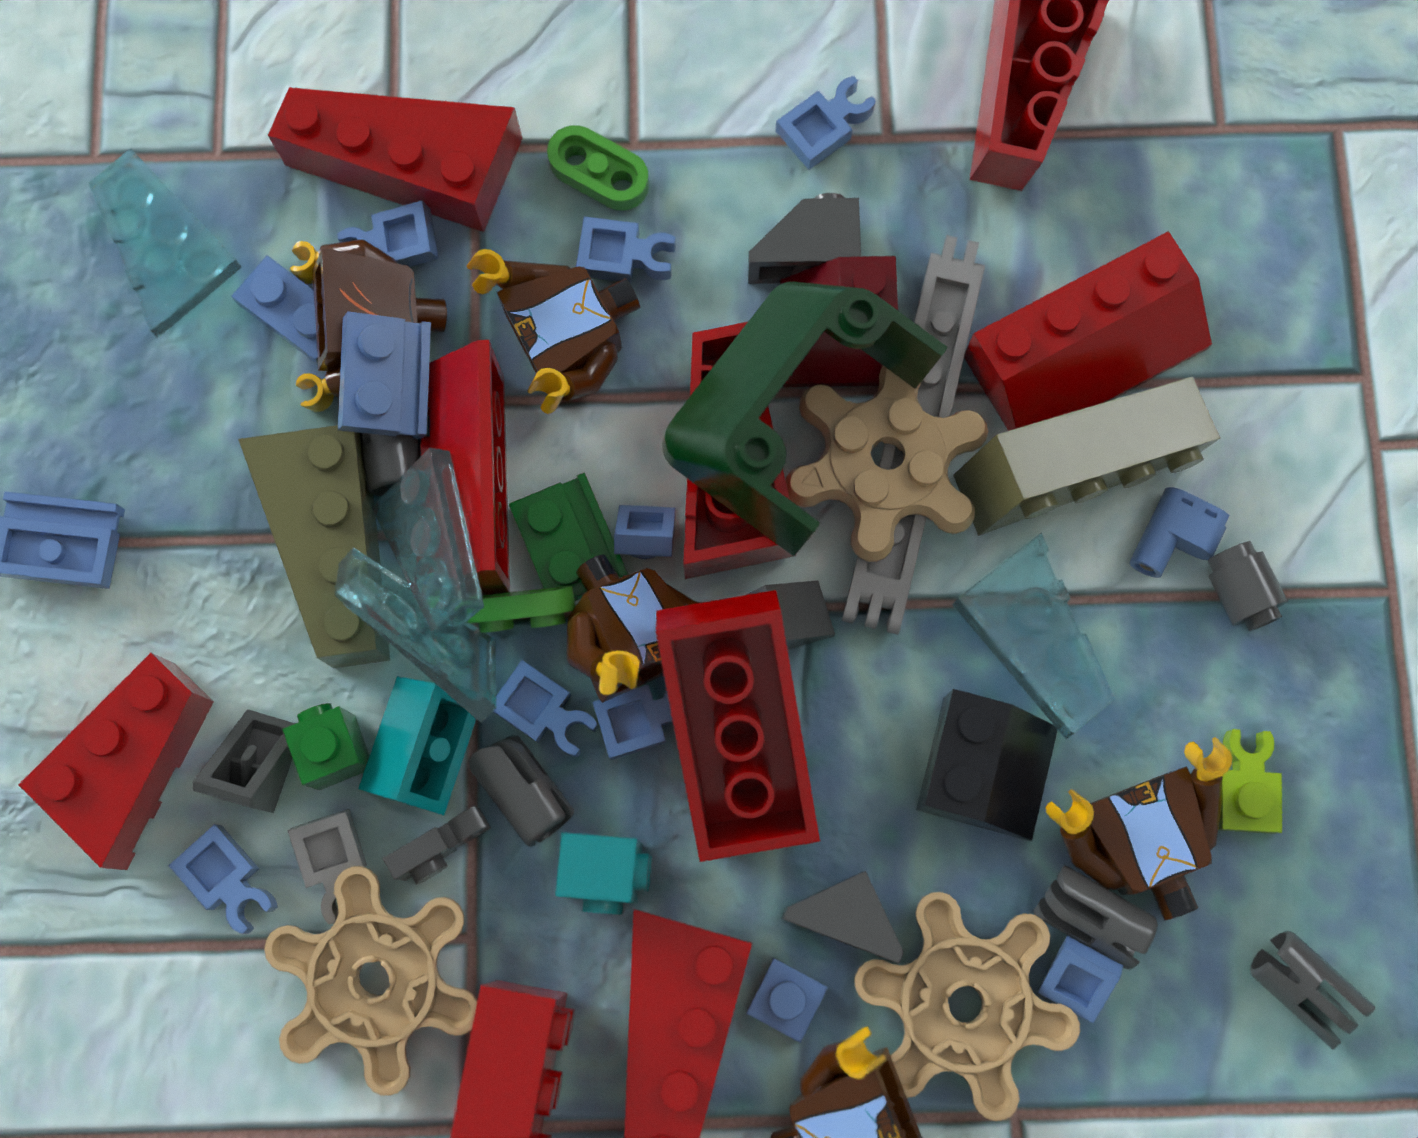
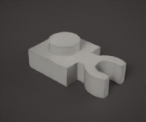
[288,809,367,925]

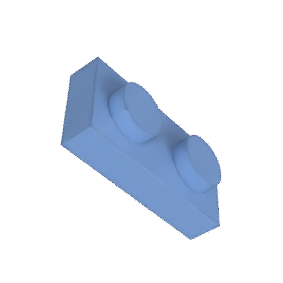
[231,255,318,365]

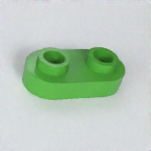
[547,125,649,211]
[463,586,575,633]

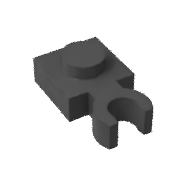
[383,806,491,885]

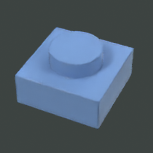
[614,505,676,559]
[1038,935,1123,1023]
[746,958,828,1043]

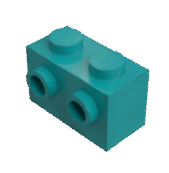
[358,676,482,815]
[555,832,652,915]

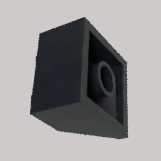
[916,689,1058,841]

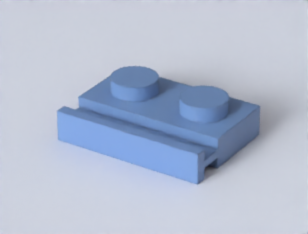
[338,311,431,439]
[0,491,125,589]

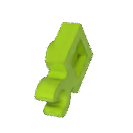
[1218,729,1282,834]

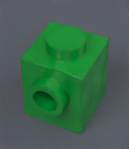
[282,703,370,790]

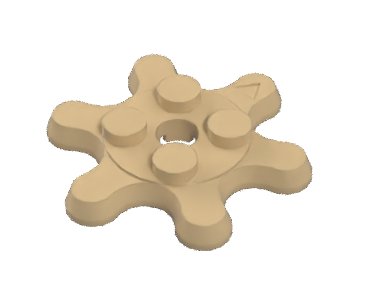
[786,366,988,562]
[264,866,477,1096]
[854,892,1080,1121]

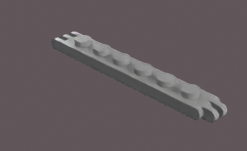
[842,235,985,635]

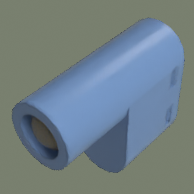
[1129,487,1230,578]

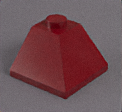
[780,256,898,388]

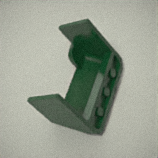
[662,281,948,556]

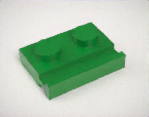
[509,472,628,601]

